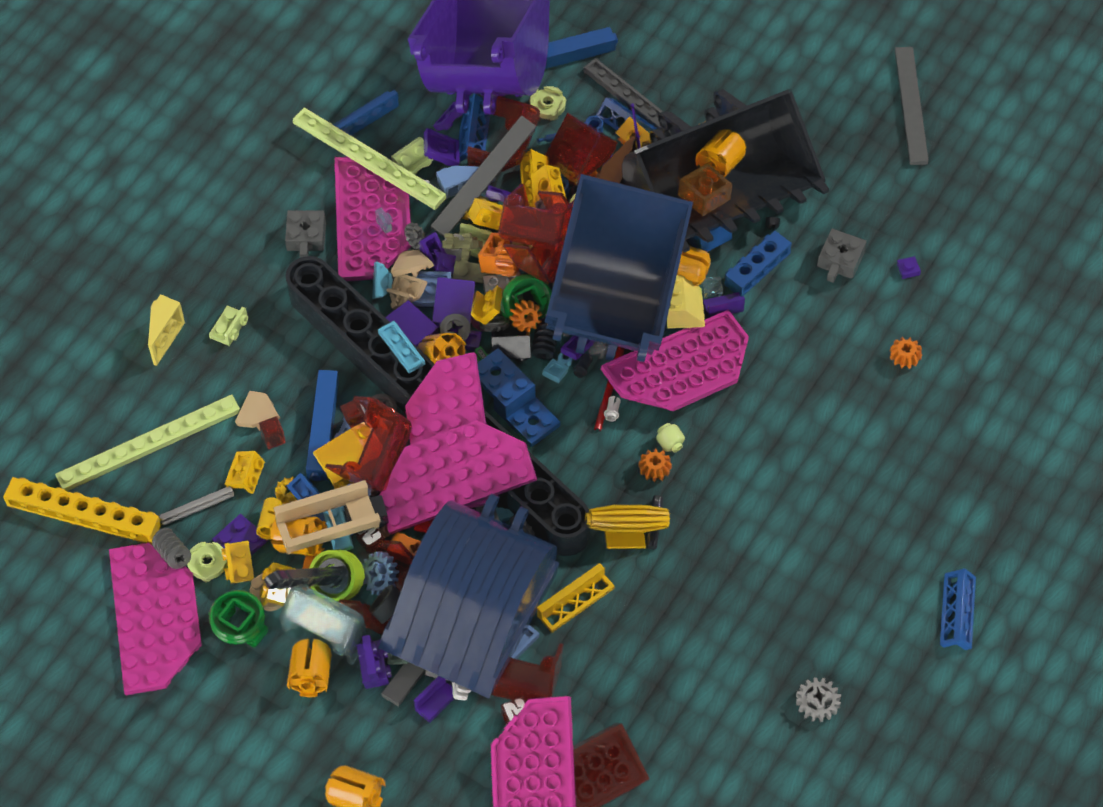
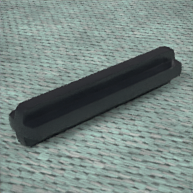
[646,495,663,550]

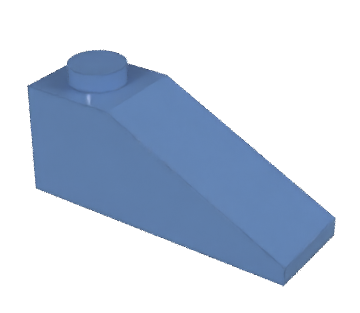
[436,166,496,199]

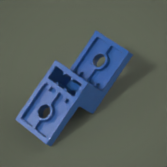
[477,348,561,447]

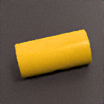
[256,497,283,540]

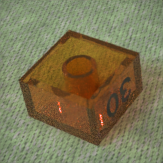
[678,163,732,216]

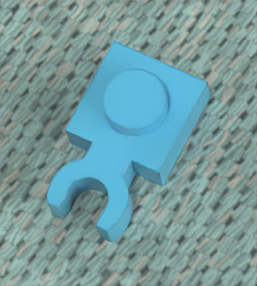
[542,353,572,384]

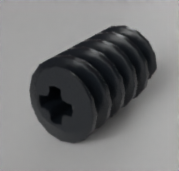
[531,318,557,360]

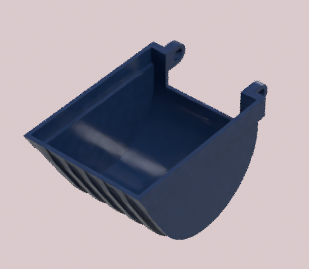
[545,174,693,362]
[379,493,559,698]

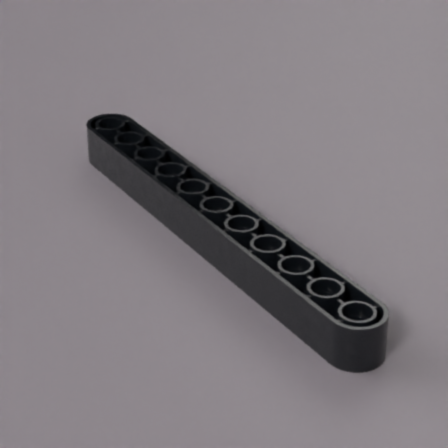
[286,256,590,556]

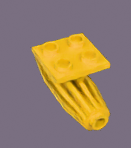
[585,505,670,549]

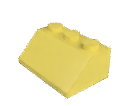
[667,275,705,329]

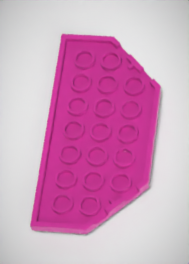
[335,157,412,281]
[601,310,749,411]
[405,352,487,508]
[380,420,537,534]
[109,543,202,695]
[491,696,576,807]

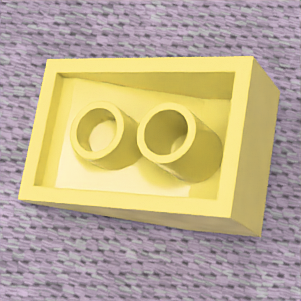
[148,294,185,366]

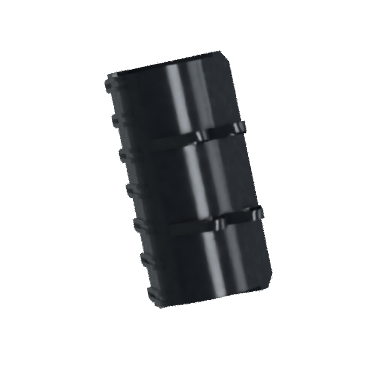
[622,89,829,253]

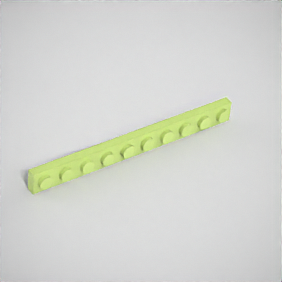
[293,108,446,210]
[55,395,240,491]

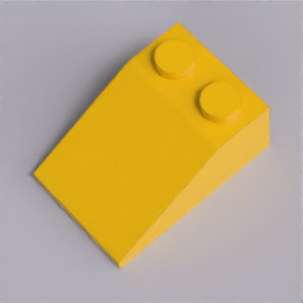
[313,421,387,485]

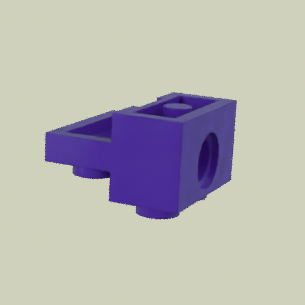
[357,635,392,689]

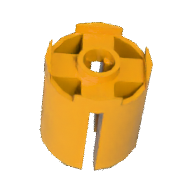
[695,129,746,181]
[677,246,711,286]
[417,333,466,364]
[270,516,327,556]
[287,638,332,697]
[326,765,386,807]

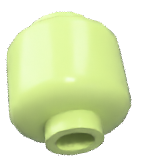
[656,423,685,453]

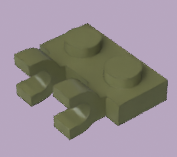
[442,233,483,249]
[452,248,491,284]

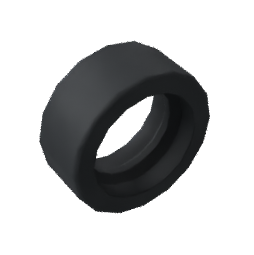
[368,585,401,624]

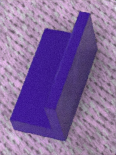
[703,292,745,318]
[414,676,454,723]

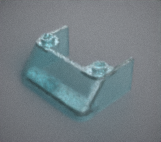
[279,587,367,665]

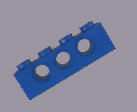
[724,231,792,297]

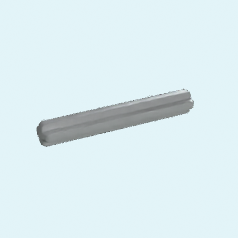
[160,486,234,525]

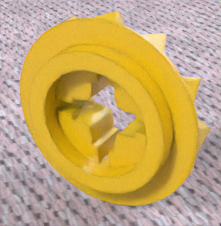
[275,476,297,504]

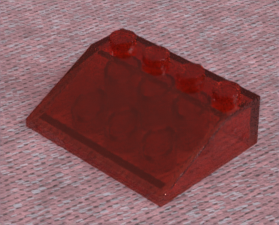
[545,113,618,185]
[573,723,650,807]

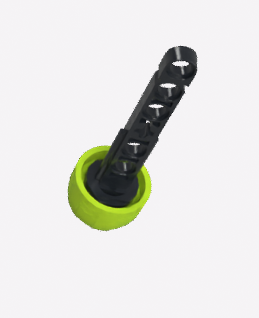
[263,550,365,602]

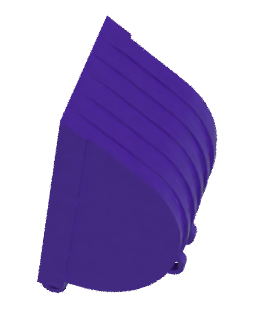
[408,0,550,114]

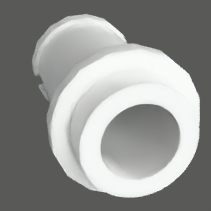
[604,396,621,422]

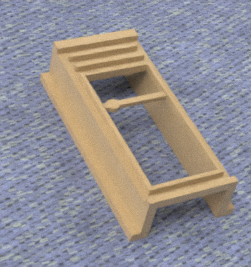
[273,480,381,555]

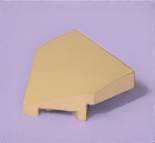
[391,250,434,278]
[386,274,428,310]
[235,391,280,431]

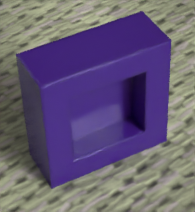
[434,252,456,274]
[897,256,921,279]

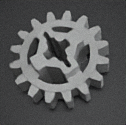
[796,678,841,722]

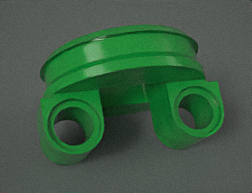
[499,274,552,324]
[208,590,268,648]

